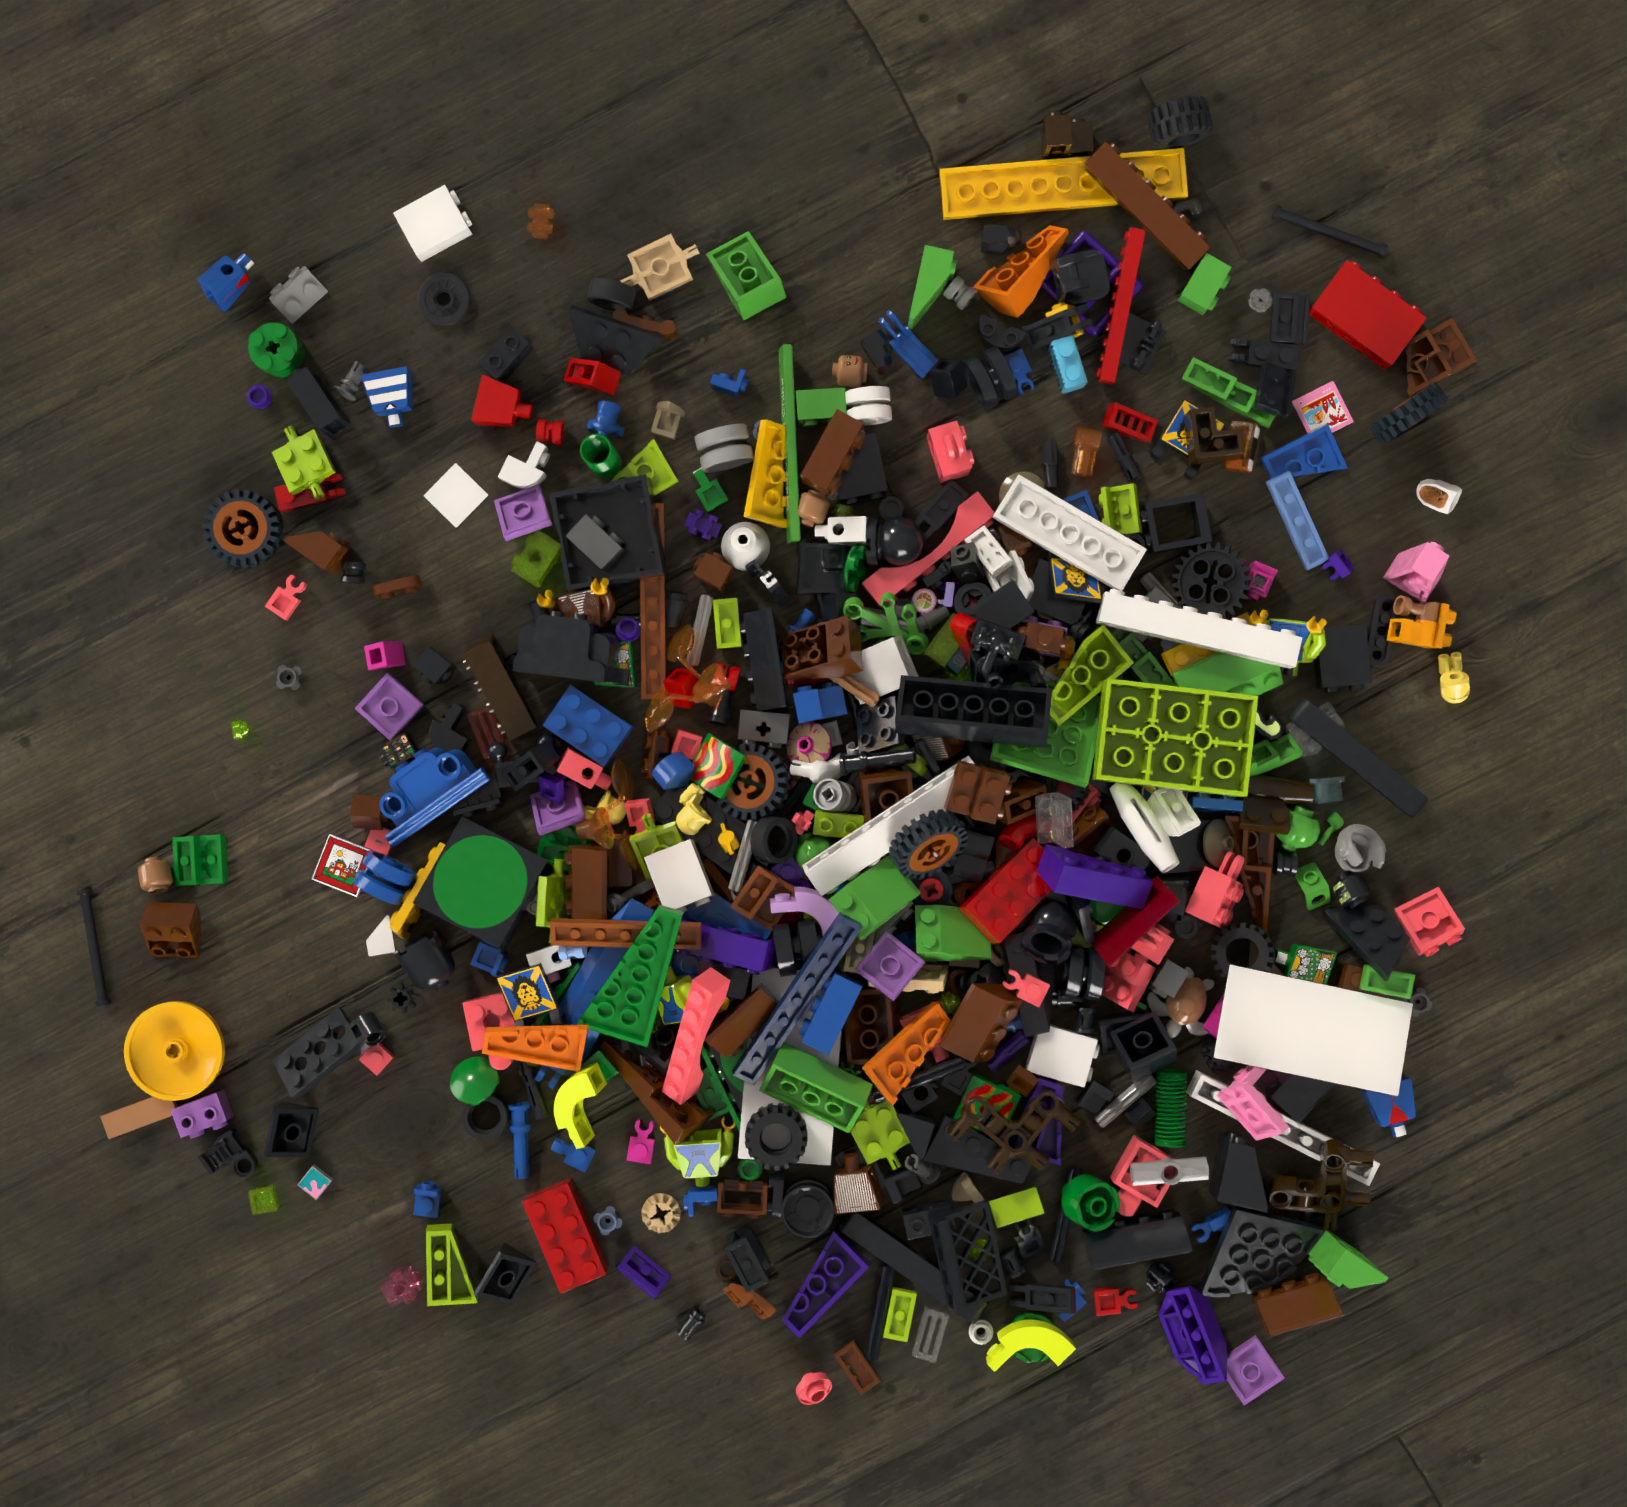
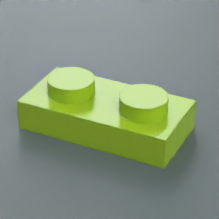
[713,598,742,649]
[883,1287,917,1342]

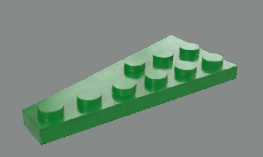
[576,905,684,1047]

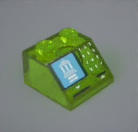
[923,613,970,681]

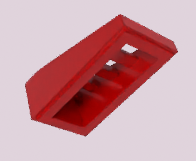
[1101,402,1158,444]

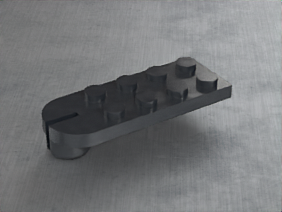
[653,783,772,880]

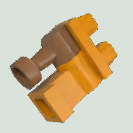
[1387,595,1457,648]

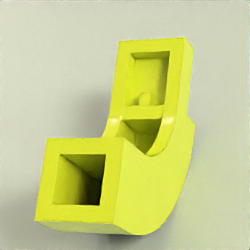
[554,1062,607,1149]
[986,1320,1076,1372]

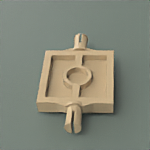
[620,234,700,301]

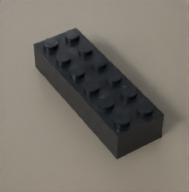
[895,675,1052,748]

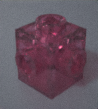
[380,1266,422,1308]

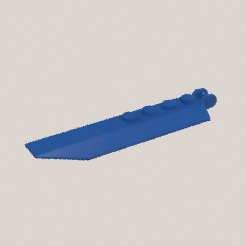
[535,898,654,1089]

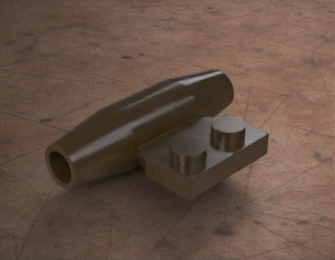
[1236,774,1315,835]

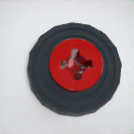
[910,870,953,905]

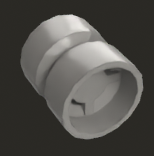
[813,778,857,813]

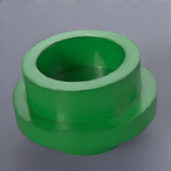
[738,1159,763,1181]

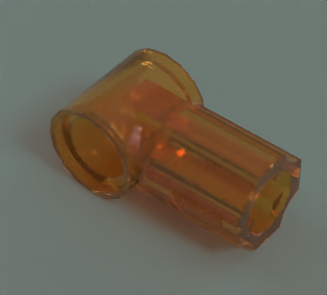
[1070,426,1102,478]

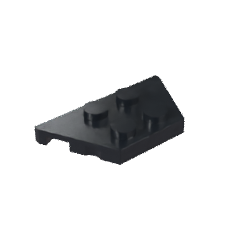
[569,305,662,376]
[1323,905,1411,982]

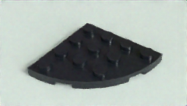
[1198,1205,1325,1297]

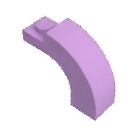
[770,887,839,937]

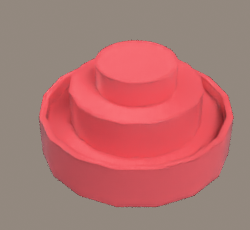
[796,1372,832,1405]

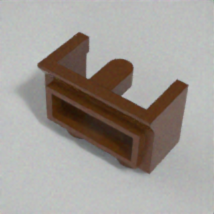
[717,1178,769,1219]

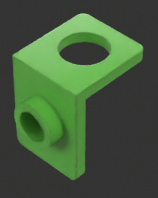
[1295,862,1331,910]

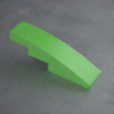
[1182,357,1276,429]
[1094,625,1176,686]
[1250,734,1303,776]

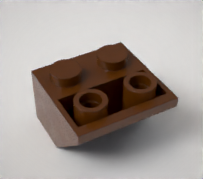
[140,902,201,958]

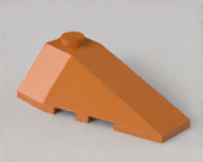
[973,225,1069,318]

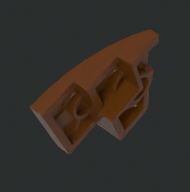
[1406,318,1477,397]

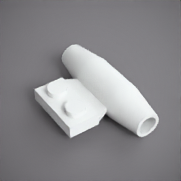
[1110,783,1201,873]

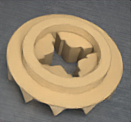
[641,1193,681,1234]

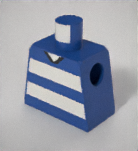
[361,366,413,428]

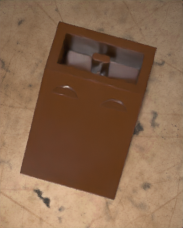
[781,615,863,679]

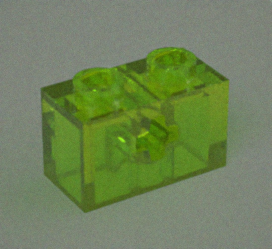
[511,530,561,588]

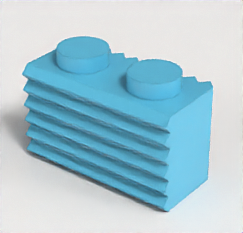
[1047,335,1088,394]

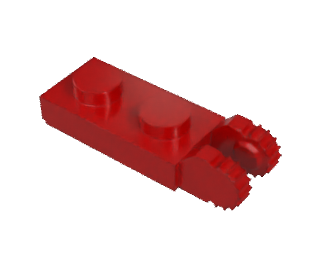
[274,474,346,512]

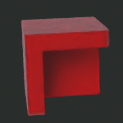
[663,668,703,708]

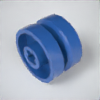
[353,850,417,906]

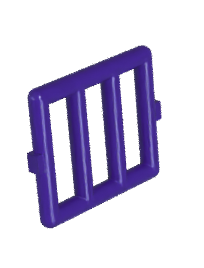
[1040,230,1143,336]

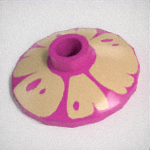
[786,721,832,765]

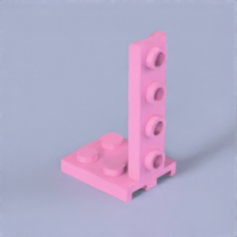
[1216,1065,1289,1140]

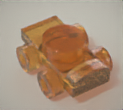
[527,203,554,239]

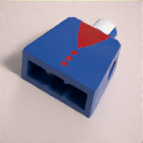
[197,253,254,313]
[1360,1074,1416,1137]

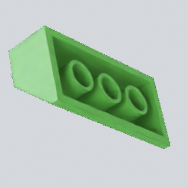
[1172,652,1284,696]
[759,1043,873,1133]
[1308,1230,1388,1289]

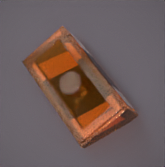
[1223,421,1261,474]

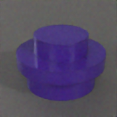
[247,384,272,409]
[616,618,640,642]

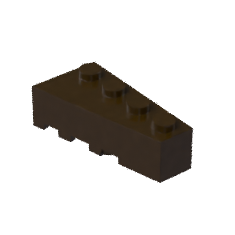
[462,633,537,741]

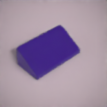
[616,1245,672,1298]

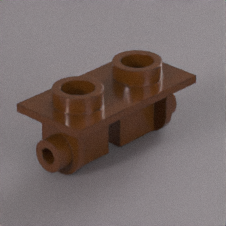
[641,729,670,779]

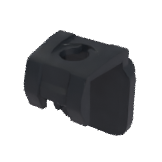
[1050,250,1110,305]

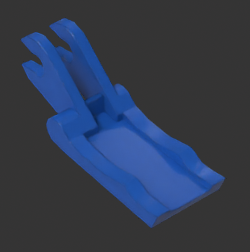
[878,310,939,379]

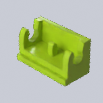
[989,1187,1044,1228]

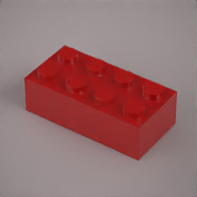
[958,838,1052,944]
[522,1177,609,1294]

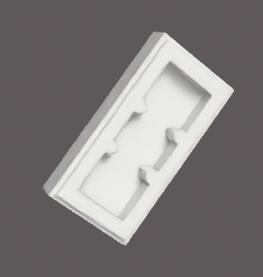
[964,526,1014,578]

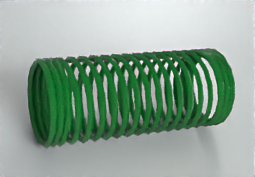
[580,434,622,479]
[1154,1069,1188,1148]

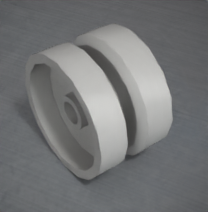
[694,424,754,473]

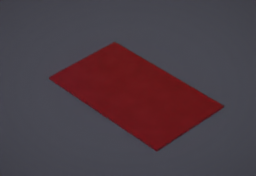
[1091,876,1180,967]

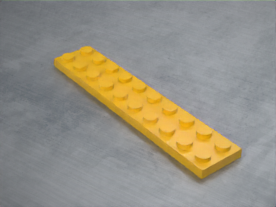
[939,148,1188,220]

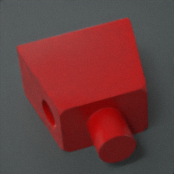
[471,375,533,427]

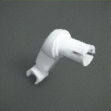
[790,742,859,783]

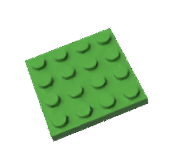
[990,680,1101,788]

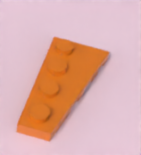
[862,1001,951,1106]
[482,1025,588,1072]

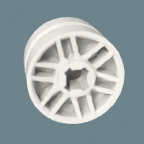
[845,386,892,426]

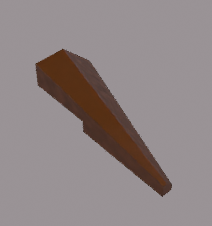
[1225,813,1276,934]
[601,1039,716,1144]

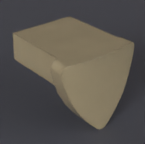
[651,401,685,440]
[951,1172,985,1203]

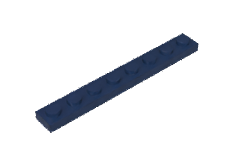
[732,912,862,1085]

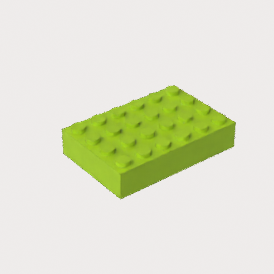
[1092,678,1258,797]

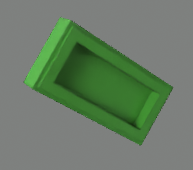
[1359,964,1415,999]

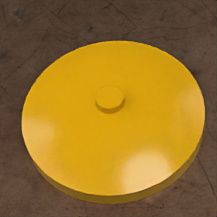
[124,1001,225,1101]

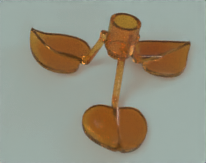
[645,624,731,734]
[576,758,639,871]

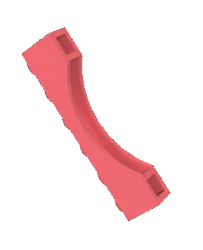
[862,491,995,608]
[662,967,731,1105]

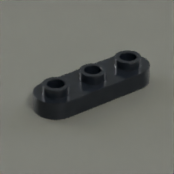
[1367,594,1399,667]

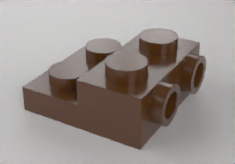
[944,760,1012,824]

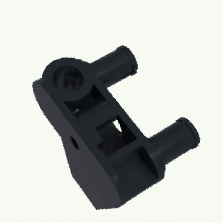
[969,647,1048,689]

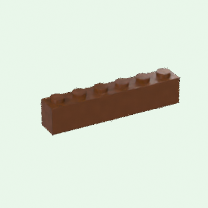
[1081,142,1210,270]

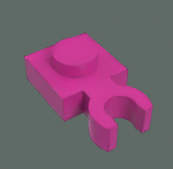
[626,1118,655,1164]

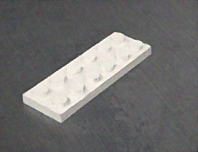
[993,474,1147,591]

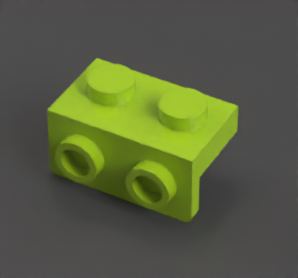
[1099,483,1142,534]
[813,810,864,838]

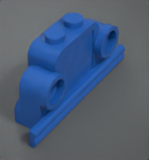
[379,747,491,848]

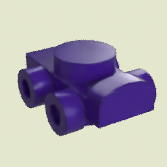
[684,509,722,541]

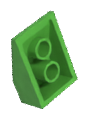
[706,231,786,320]
[908,245,957,330]
[829,855,922,941]
[915,905,991,962]

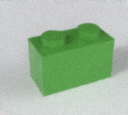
[1178,253,1232,315]
[796,387,847,428]

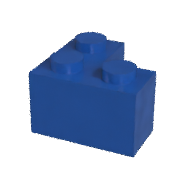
[793,682,847,724]

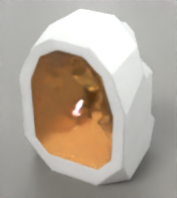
[1416,479,1462,514]

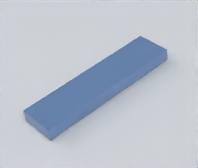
[1266,471,1329,571]

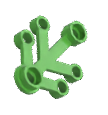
[843,592,929,655]

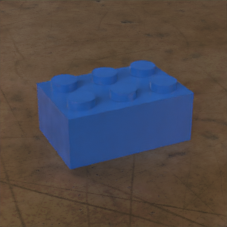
[543,685,634,767]
[799,970,862,1055]

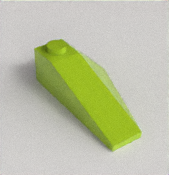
[1050,624,1134,726]

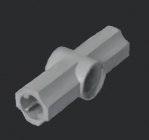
[1130,1157,1209,1186]

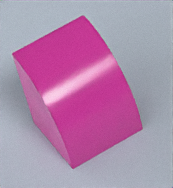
[364,641,406,670]

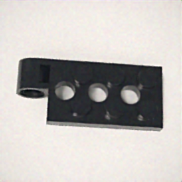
[272,1007,386,1100]

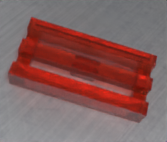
[466,706,507,760]

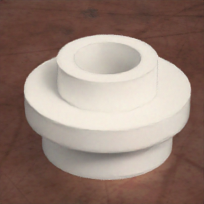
[969,1319,993,1345]

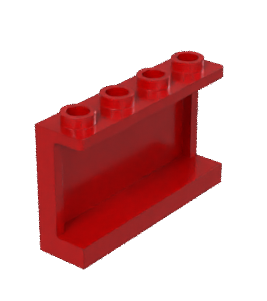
[1309,260,1427,370]

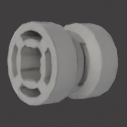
[943,276,977,310]

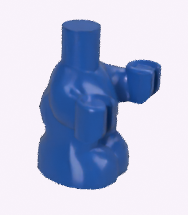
[586,401,625,438]

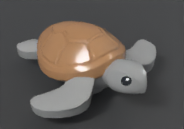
[1147,967,1214,1039]

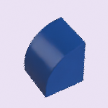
[652,752,695,790]

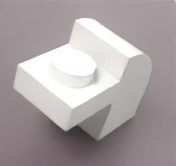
[498,442,550,489]

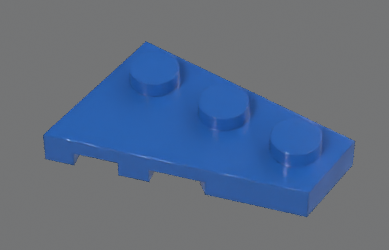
[1260,424,1348,479]

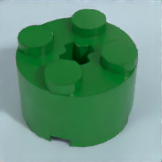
[248,323,305,378]
[1061,1174,1120,1232]

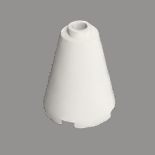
[721,522,770,571]

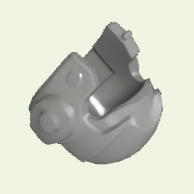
[1335,824,1386,872]

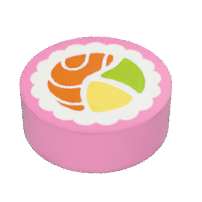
[912,588,937,613]

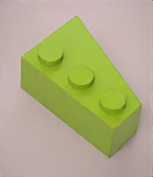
[426,1224,478,1306]

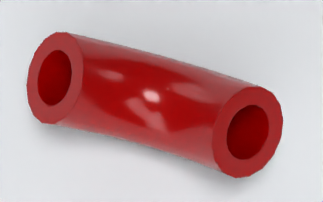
[999,814,1063,851]

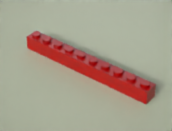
[1096,227,1146,384]

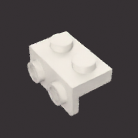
[983,550,1034,602]

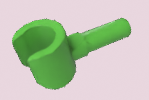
[1318,812,1344,845]

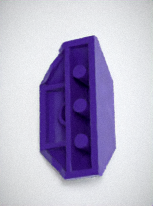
[1158,1286,1227,1384]

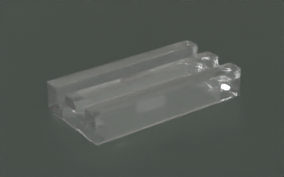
[912,1307,949,1363]

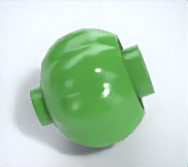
[1275,805,1320,852]
[792,832,834,876]

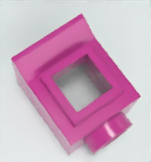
[1245,561,1278,601]

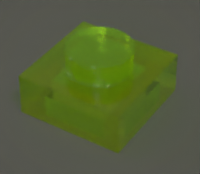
[248,1185,279,1215]

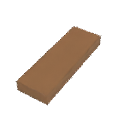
[100,1097,178,1139]

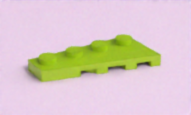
[612,439,678,496]

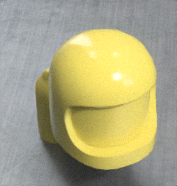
[1438,652,1470,704]
[676,783,712,835]
[582,790,626,827]

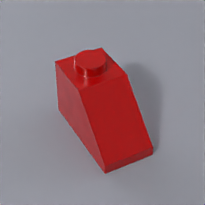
[563,358,621,395]

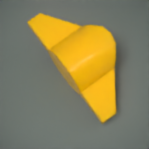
[718,823,740,855]

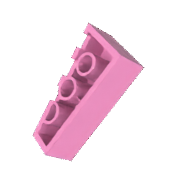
[1383,542,1449,602]

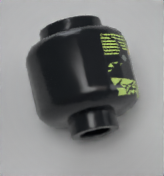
[1333,871,1371,910]

